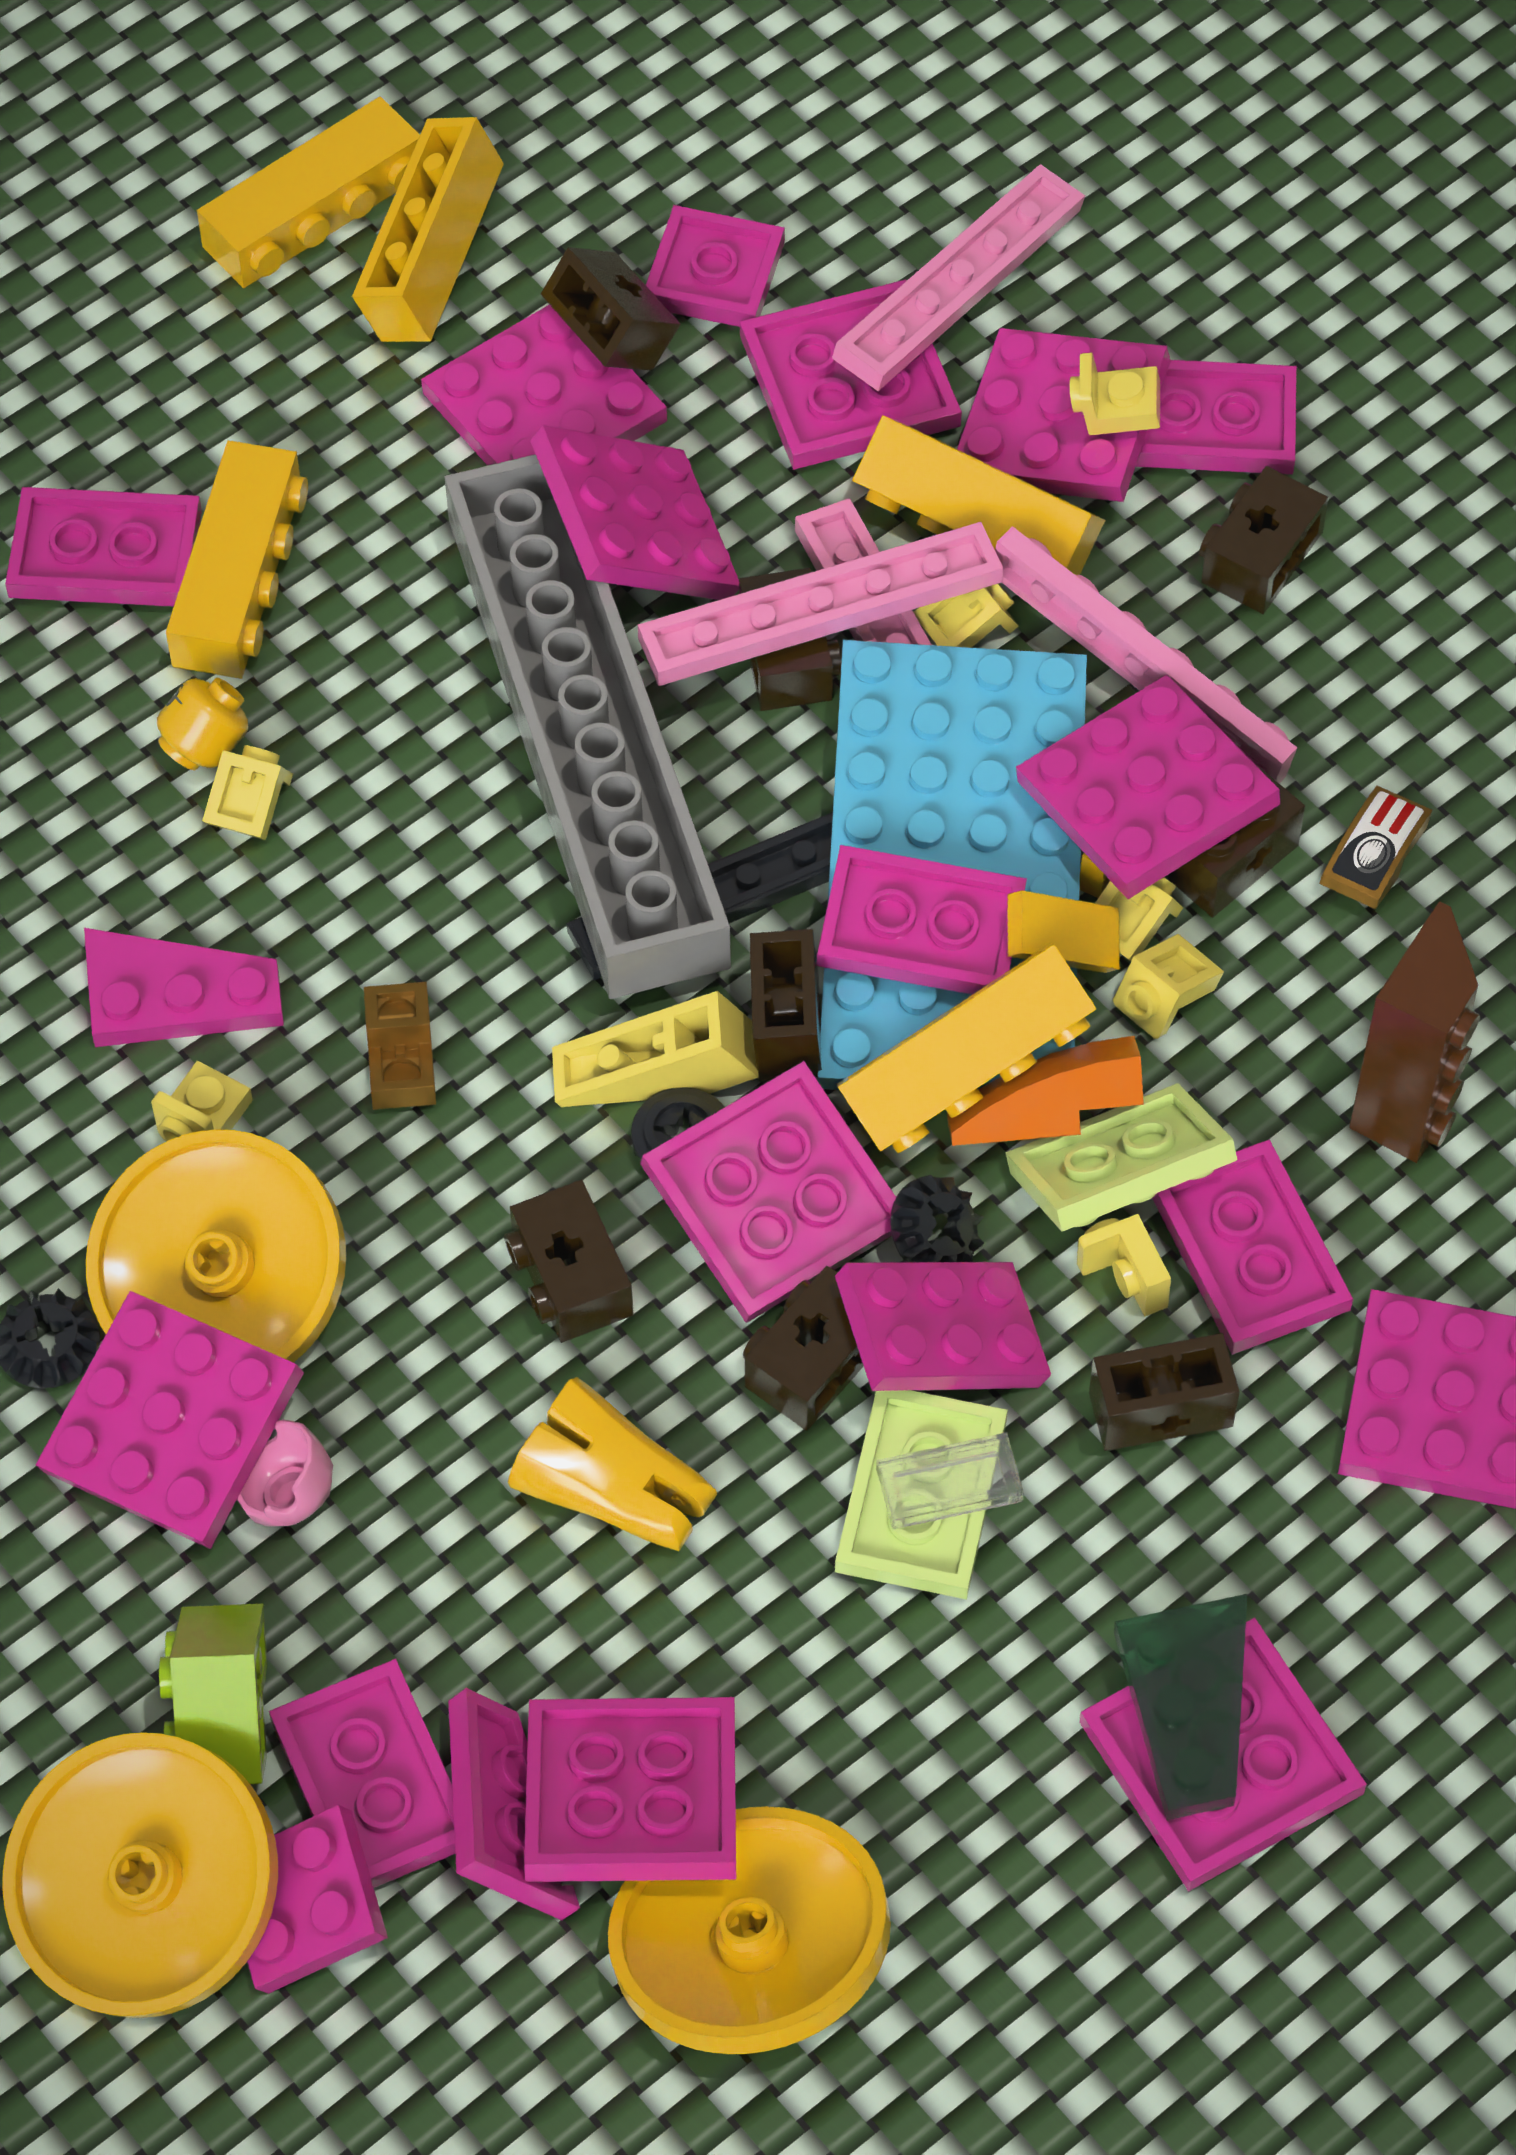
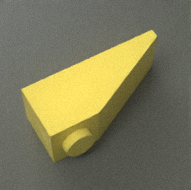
[552,991,759,1107]

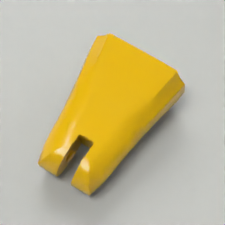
[508,1377,717,1551]

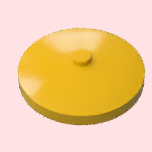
[86,1129,346,1363]
[2,1732,278,2018]
[608,1806,891,2054]

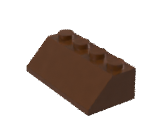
[1349,901,1480,1163]

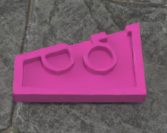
[84,928,284,1047]
[448,1688,580,1920]

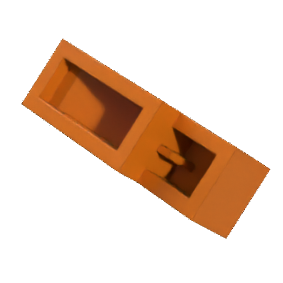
[947,1036,1144,1146]

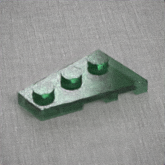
[1114,1594,1247,1820]

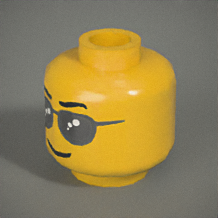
[157,678,248,771]

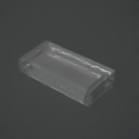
[876,1432,1024,1530]

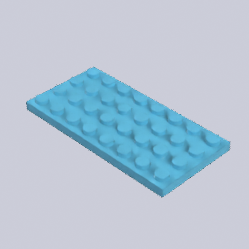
[817,640,1087,1090]

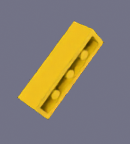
[197,96,420,289]
[352,117,504,342]
[852,415,1106,575]
[166,440,308,679]
[837,943,1097,1154]

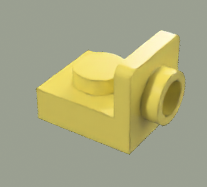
[1070,352,1160,435]
[914,583,1019,648]
[202,745,293,840]
[1095,877,1183,961]
[1113,934,1224,1039]
[151,1061,253,1141]
[1077,1214,1171,1317]

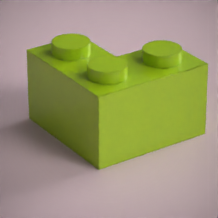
[159,1603,267,1784]

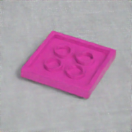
[740,279,962,470]
[421,304,667,466]
[957,328,1171,502]
[530,425,739,600]
[1016,674,1280,899]
[640,1061,896,1323]
[1338,1289,1516,1509]
[36,1291,304,1549]
[1079,1618,1367,1892]
[524,1697,736,1882]

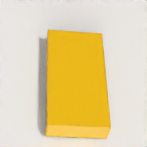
[1008,890,1120,973]

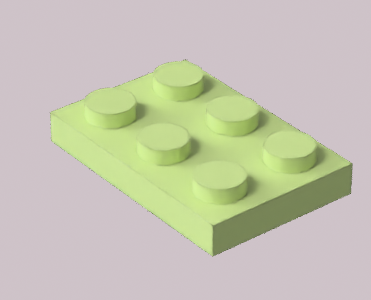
[1005,1083,1237,1232]
[835,1390,1008,1600]

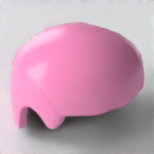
[237,1419,333,1526]

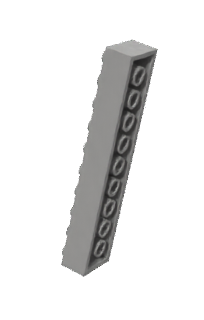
[444,454,731,999]

